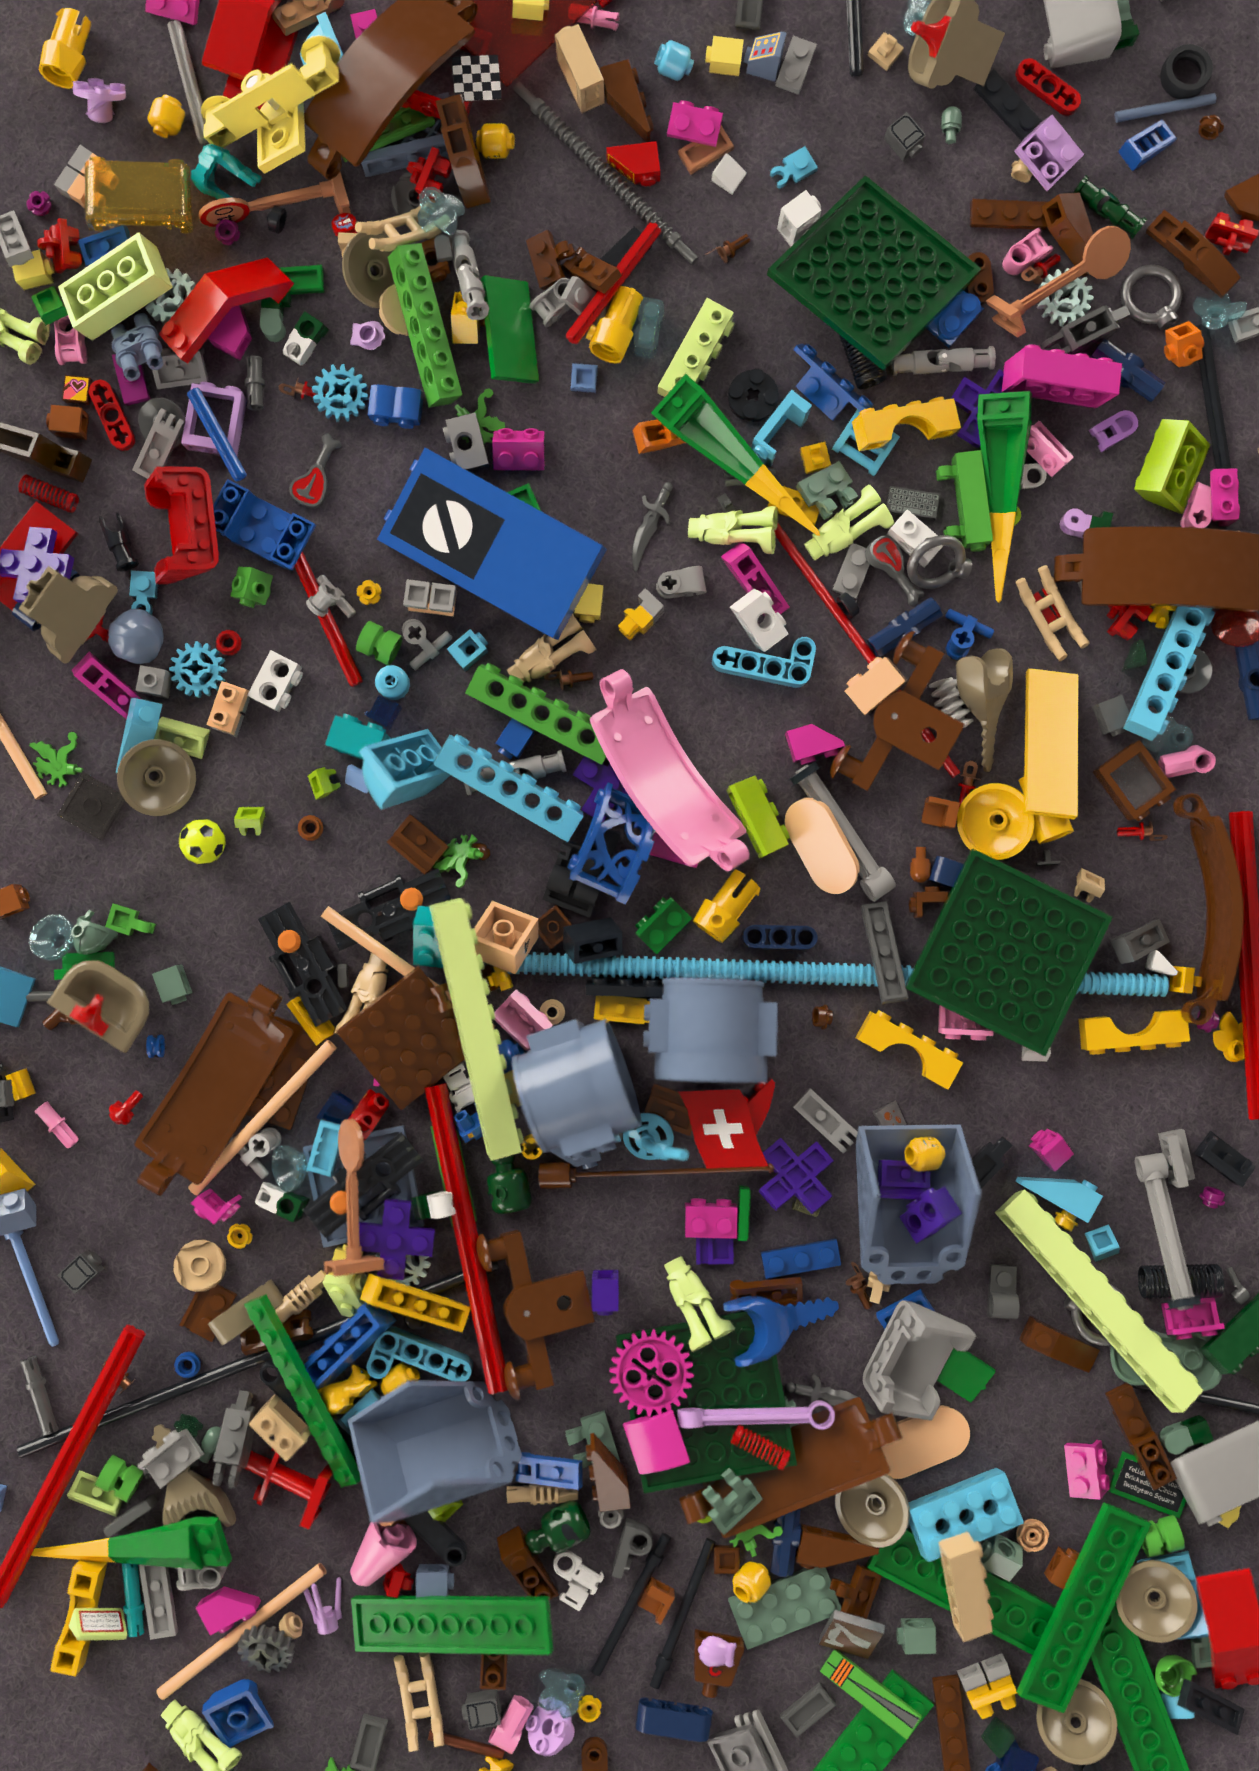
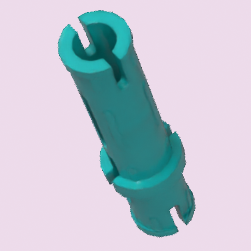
[122,1563,145,1637]

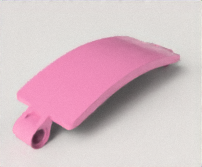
[590,669,749,871]

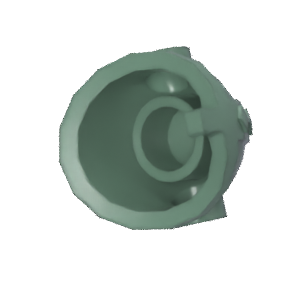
[71,910,118,955]

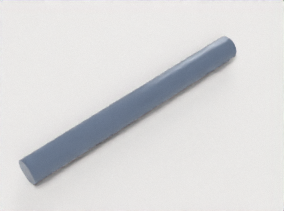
[1114,93,1216,123]

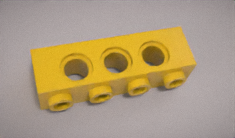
[360,1273,471,1332]

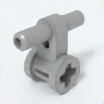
[306,575,356,618]
[402,619,452,670]
[229,1127,281,1179]

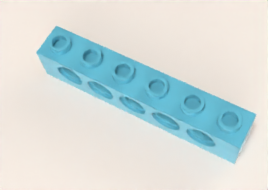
[1123,606,1215,741]
[433,734,583,842]

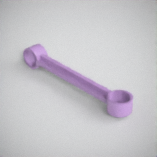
[677,1400,835,1429]

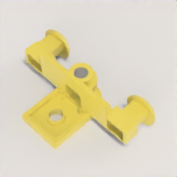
[201,36,341,174]

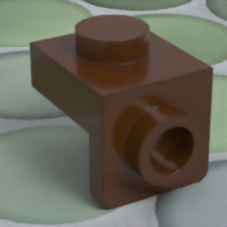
[909,887,948,918]

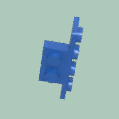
[793,344,873,421]

